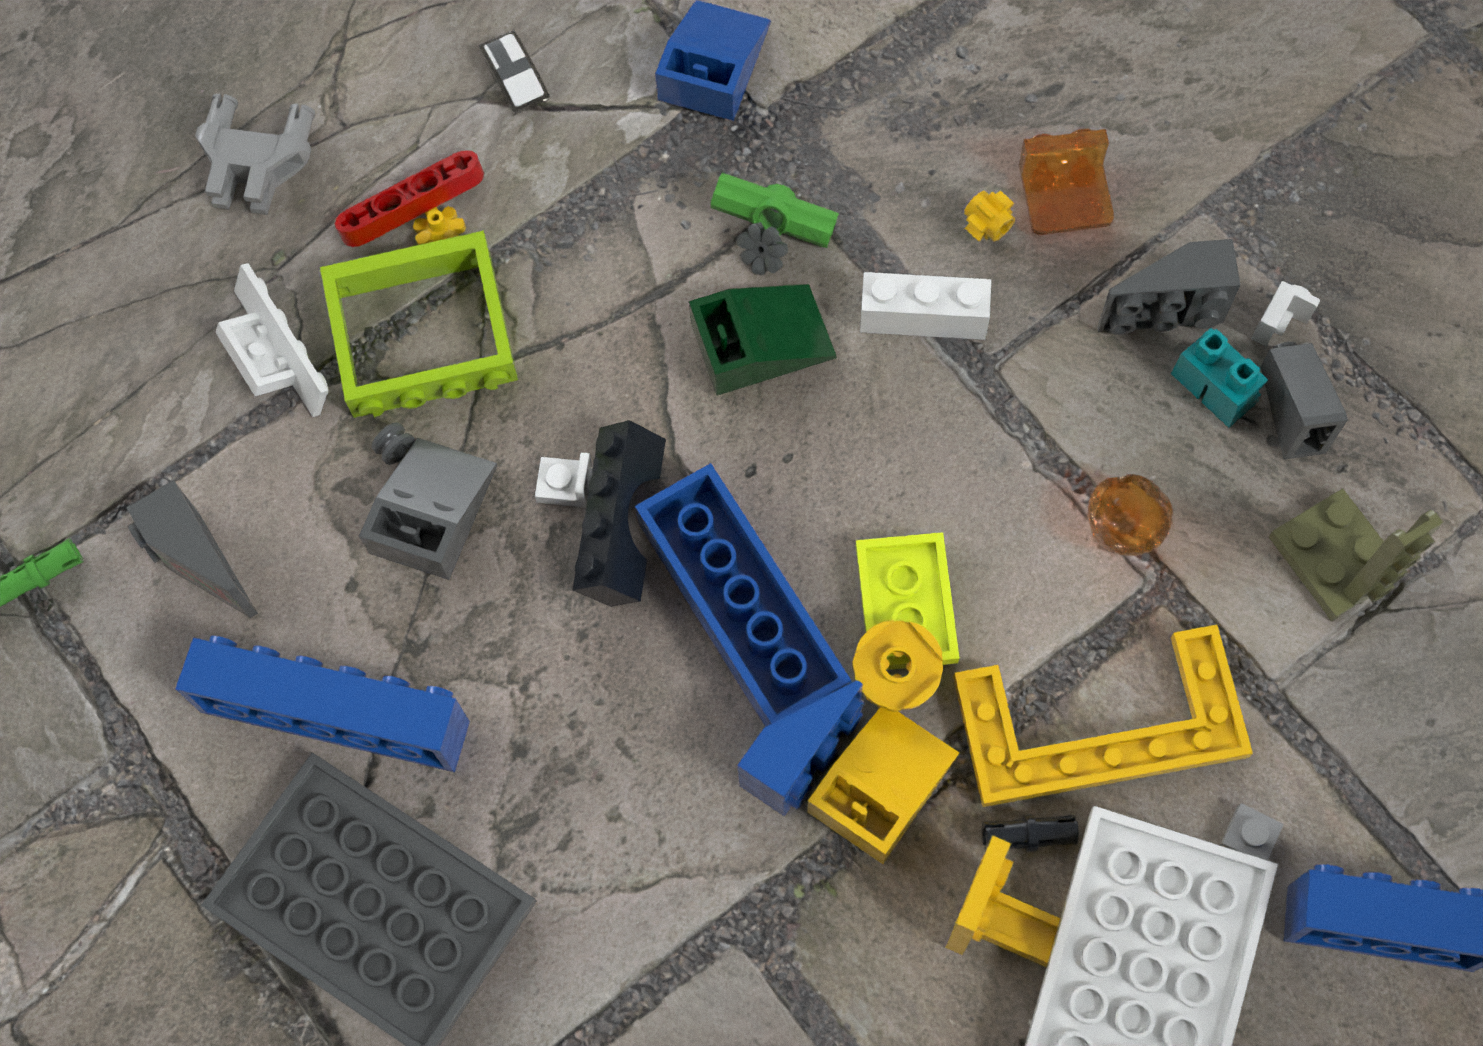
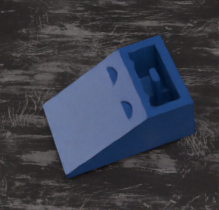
[655,0,771,121]
[737,680,865,816]

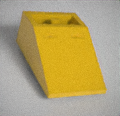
[807,707,960,864]

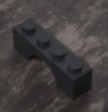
[572,420,666,607]

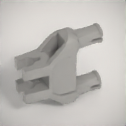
[195,93,315,215]

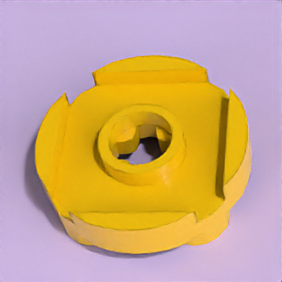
[852,620,943,712]

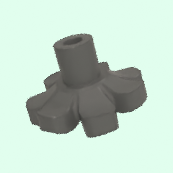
[737,222,788,275]

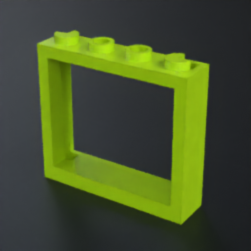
[320,230,518,418]

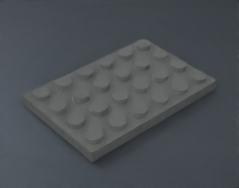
[201,752,537,1046]

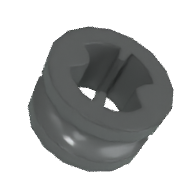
[371,422,415,465]

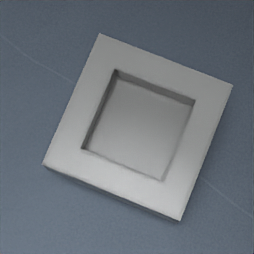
[1220,803,1284,861]

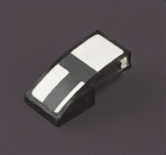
[478,30,550,116]

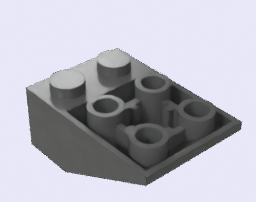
[1097,239,1240,335]
[359,438,497,580]

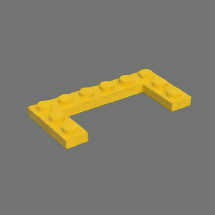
[953,625,1253,807]

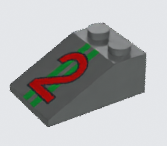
[126,480,258,618]

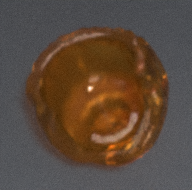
[1088,474,1173,556]

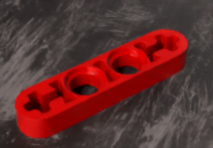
[335,150,485,247]

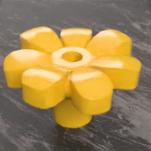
[413,206,466,245]

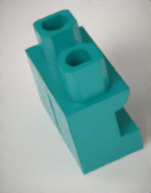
[1170,328,1268,428]

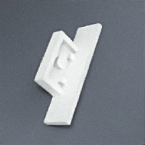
[216,263,328,417]

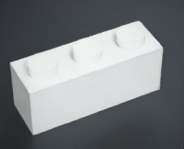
[860,272,991,340]

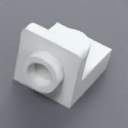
[1251,281,1320,346]
[535,453,593,508]

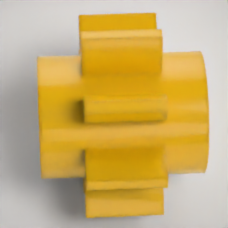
[964,190,1015,241]

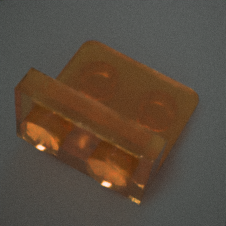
[1019,128,1114,235]

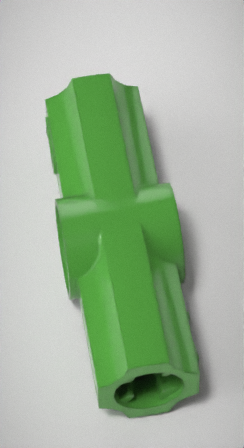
[710,172,839,248]

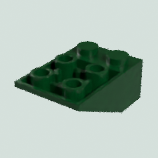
[688,284,837,396]

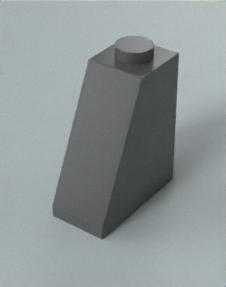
[1260,342,1348,459]

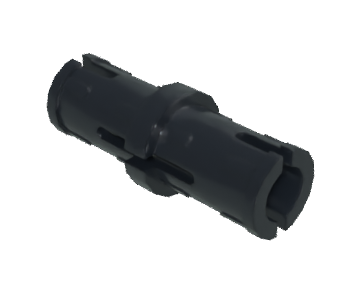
[982,814,1079,852]

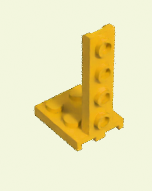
[945,836,1060,967]

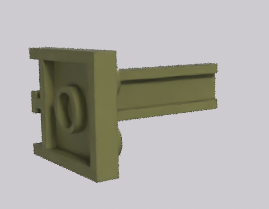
[1269,488,1444,622]

